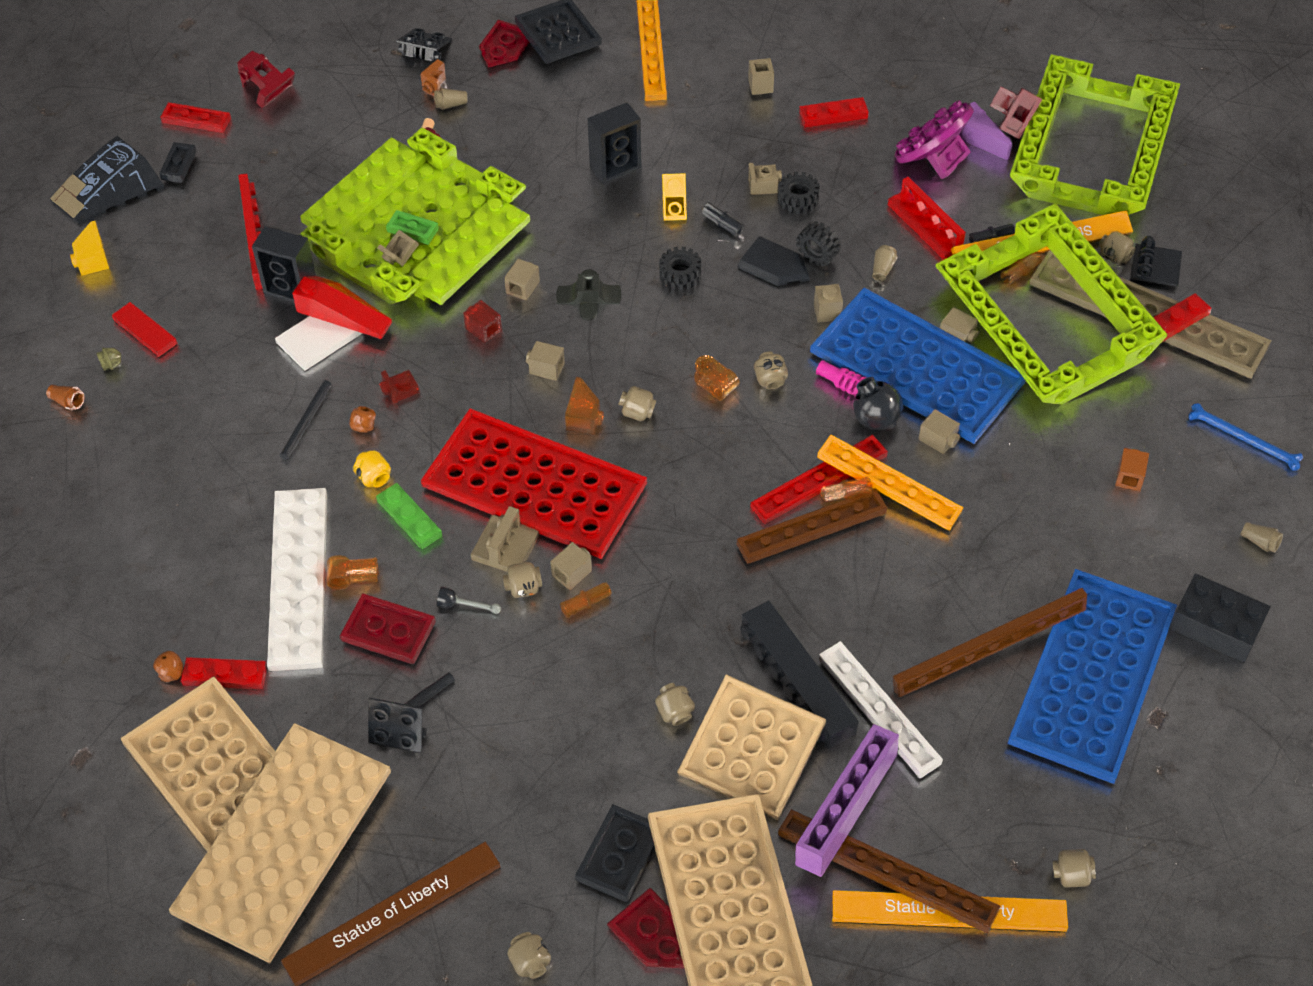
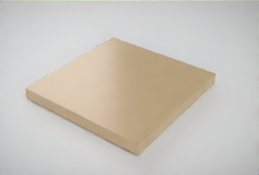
[677,675,826,821]

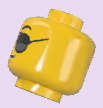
[353,450,391,488]

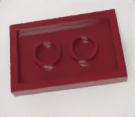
[340,593,436,665]

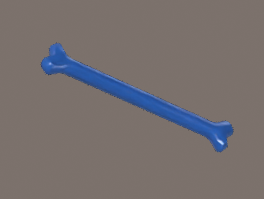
[1188,403,1303,471]

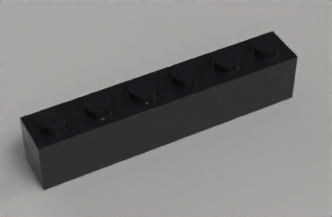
[740,600,859,749]

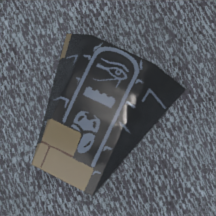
[50,136,165,225]

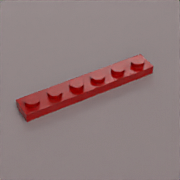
[238,173,262,290]

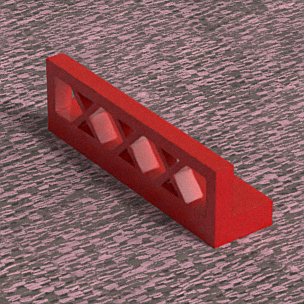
[888,177,966,260]

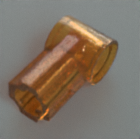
[326,555,379,590]

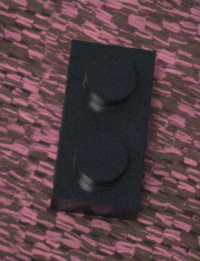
[159,142,197,183]

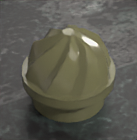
[96,347,121,371]

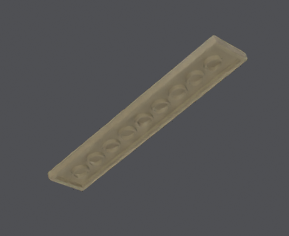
[1030,250,1272,379]

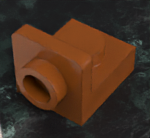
[421,59,446,96]

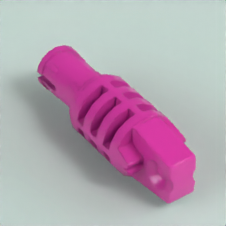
[816,360,866,397]

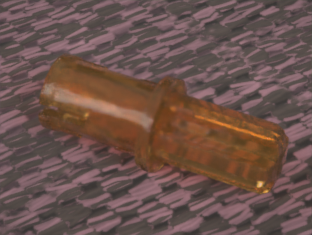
[1001,251,1043,285]
[821,476,872,502]
[560,582,612,618]

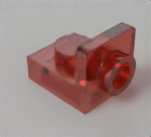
[379,370,420,403]

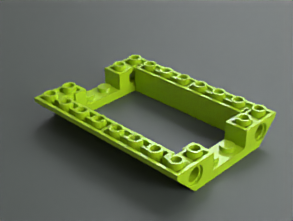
[1010,54,1180,215]
[936,203,1167,405]

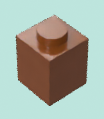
[1115,448,1149,491]

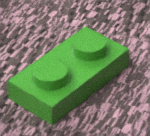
[386,210,439,245]

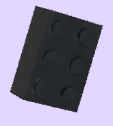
[587,102,642,184]
[252,226,316,302]
[1169,573,1271,663]

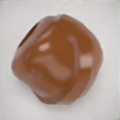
[349,406,376,433]
[153,651,184,682]

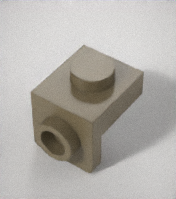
[377,230,419,267]

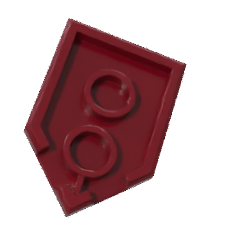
[479,20,530,68]
[607,887,685,969]

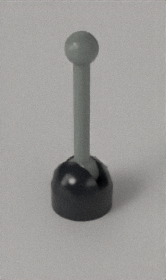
[437,586,501,614]

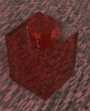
[463,300,502,343]

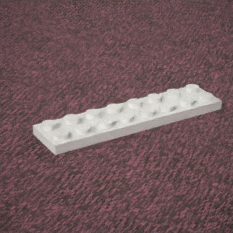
[267,488,327,672]

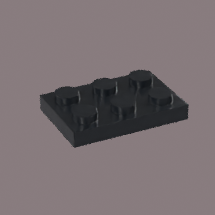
[575,804,655,902]

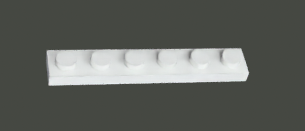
[818,641,943,778]

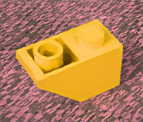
[662,173,687,220]

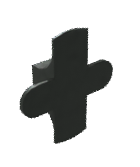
[556,269,622,320]

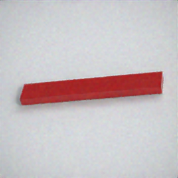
[750,435,888,524]

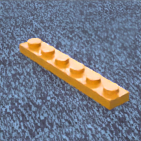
[817,435,963,531]

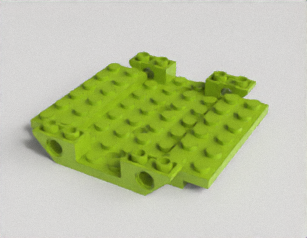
[300,128,530,305]

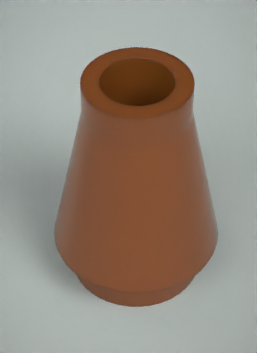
[46,384,85,410]

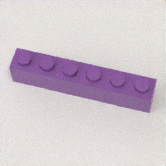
[795,724,899,877]

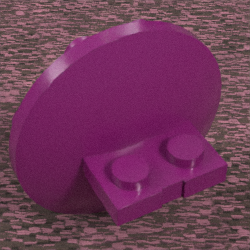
[895,100,974,179]

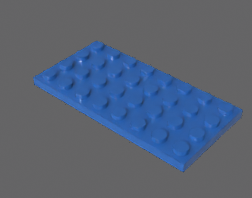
[810,288,1026,444]
[1007,569,1177,784]

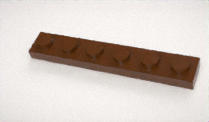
[737,488,887,564]

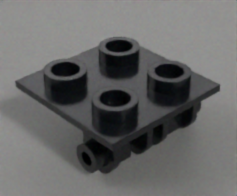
[396,28,452,62]
[1131,236,1182,287]
[368,697,427,753]

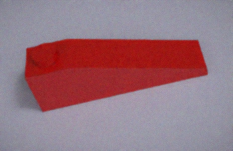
[293,276,392,339]

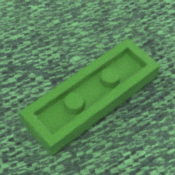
[376,483,442,550]

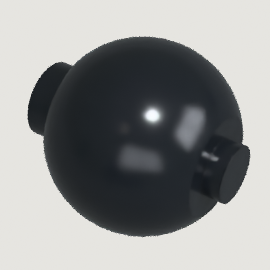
[853,376,903,431]

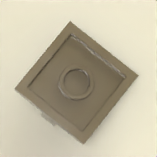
[471,506,540,572]

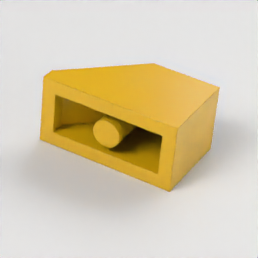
[70,221,109,276]

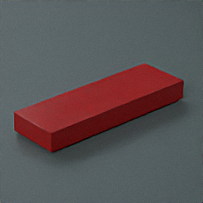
[160,102,231,133]
[112,302,178,357]

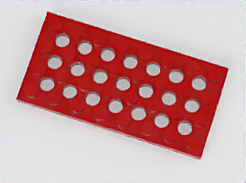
[421,408,647,559]

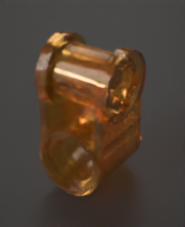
[694,355,740,401]

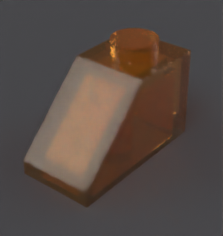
[565,377,604,435]

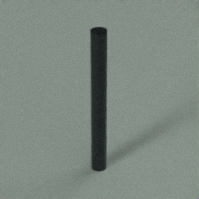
[280,380,332,460]

